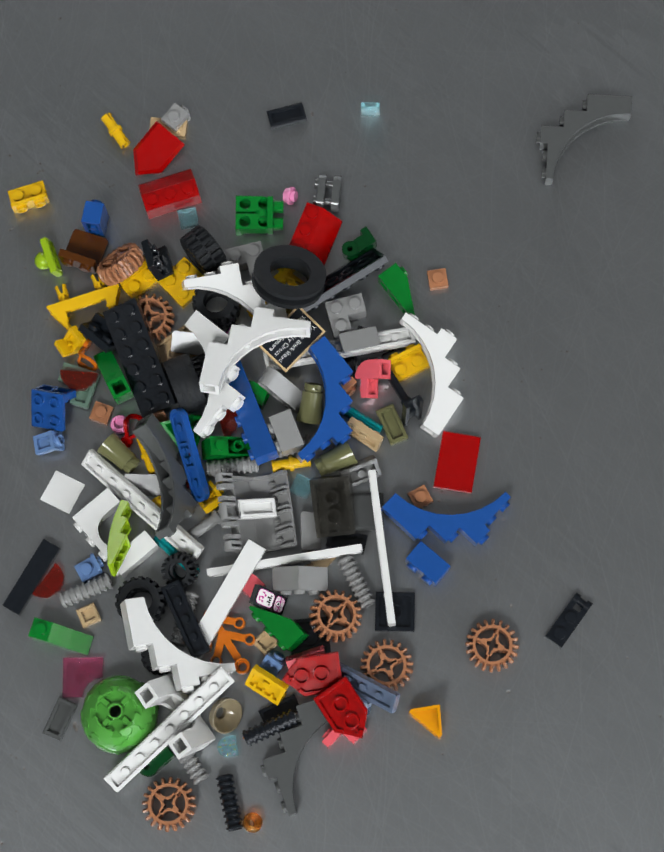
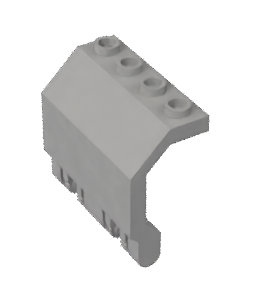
[215,470,298,553]

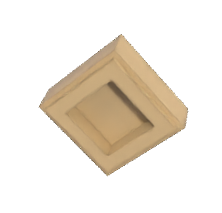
[76,602,102,629]
[254,630,278,656]

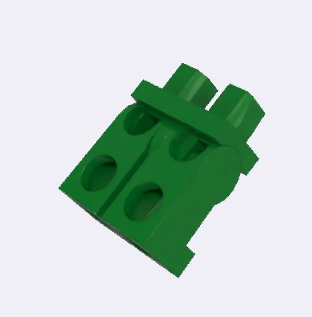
[235,195,284,236]

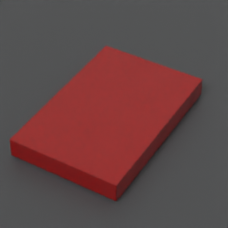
[433,431,481,494]

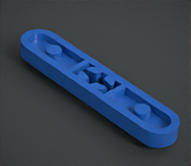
[169,407,210,502]

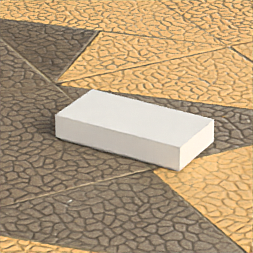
[236,497,277,520]

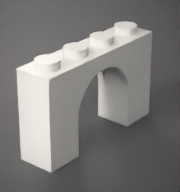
[72,488,159,578]
[135,673,216,760]

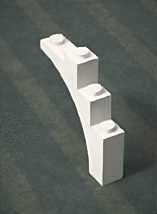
[181,261,287,317]
[199,307,311,395]
[185,310,246,439]
[399,313,464,438]
[120,597,236,693]

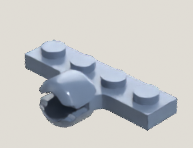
[340,662,401,715]

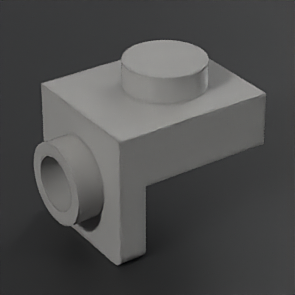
[161,103,191,132]

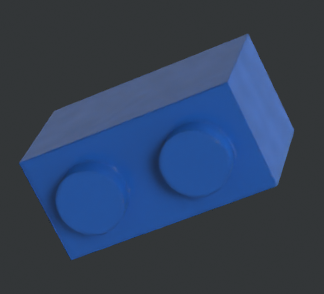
[81,200,109,237]
[405,541,451,587]

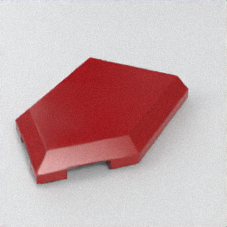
[133,121,185,176]
[282,651,342,696]
[313,676,368,738]

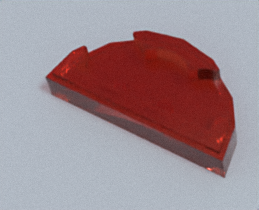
[60,370,99,391]
[220,409,238,437]
[32,563,64,599]

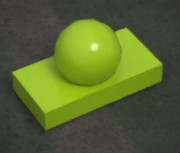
[34,237,63,277]

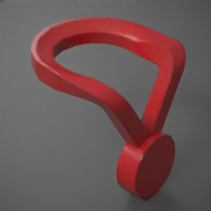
[121,413,142,448]

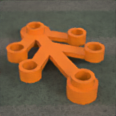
[203,610,256,675]

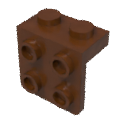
[58,229,108,274]

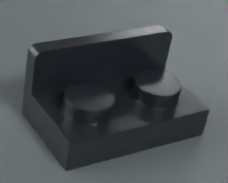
[141,239,174,281]
[78,312,116,353]

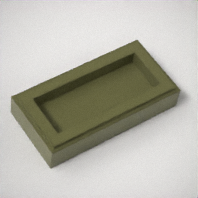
[376,404,408,446]

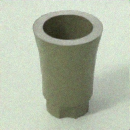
[296,382,323,424]
[97,432,141,474]
[314,442,358,476]

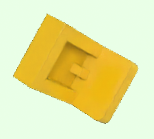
[54,325,86,357]
[197,480,224,514]

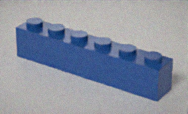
[229,360,279,466]

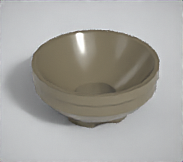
[209,697,242,734]

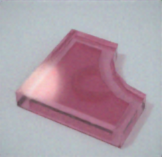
[62,657,104,698]

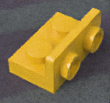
[7,180,50,213]
[119,258,157,299]
[387,343,430,383]
[245,664,289,706]

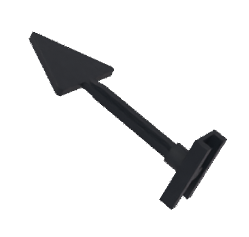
[357,325,424,426]

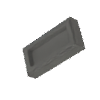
[42,696,78,741]

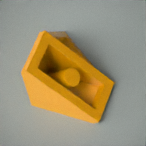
[408,704,442,739]

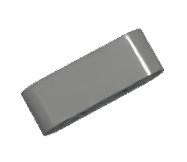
[257,366,302,414]

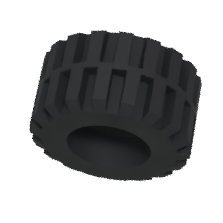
[180,225,227,274]
[192,289,241,330]
[115,576,167,622]

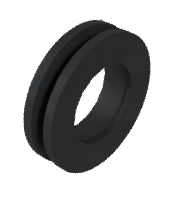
[252,245,326,309]

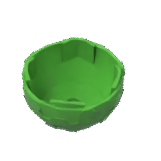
[80,675,159,755]

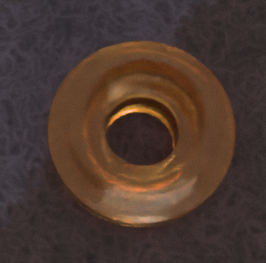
[243,812,263,833]

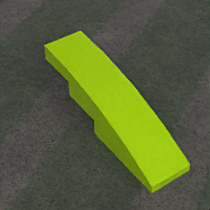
[107,500,132,576]

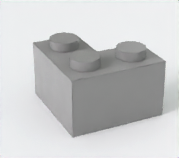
[224,241,263,281]
[325,293,366,340]
[267,409,305,457]
[272,566,328,595]

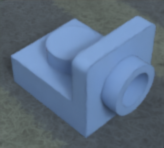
[33,430,65,456]
[74,553,105,583]
[259,650,286,677]

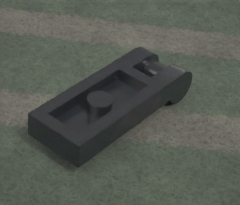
[545,592,593,649]

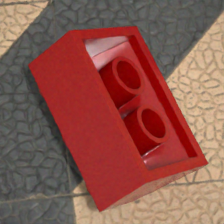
[138,169,202,219]
[289,202,343,266]

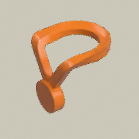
[77,339,98,372]

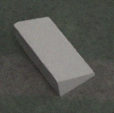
[338,326,381,353]
[171,330,205,355]
[339,455,382,489]
[124,473,161,496]
[301,511,321,552]

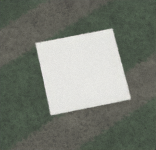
[40,470,85,514]

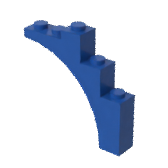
[296,336,353,463]
[381,492,511,546]

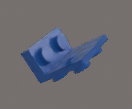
[31,384,76,432]

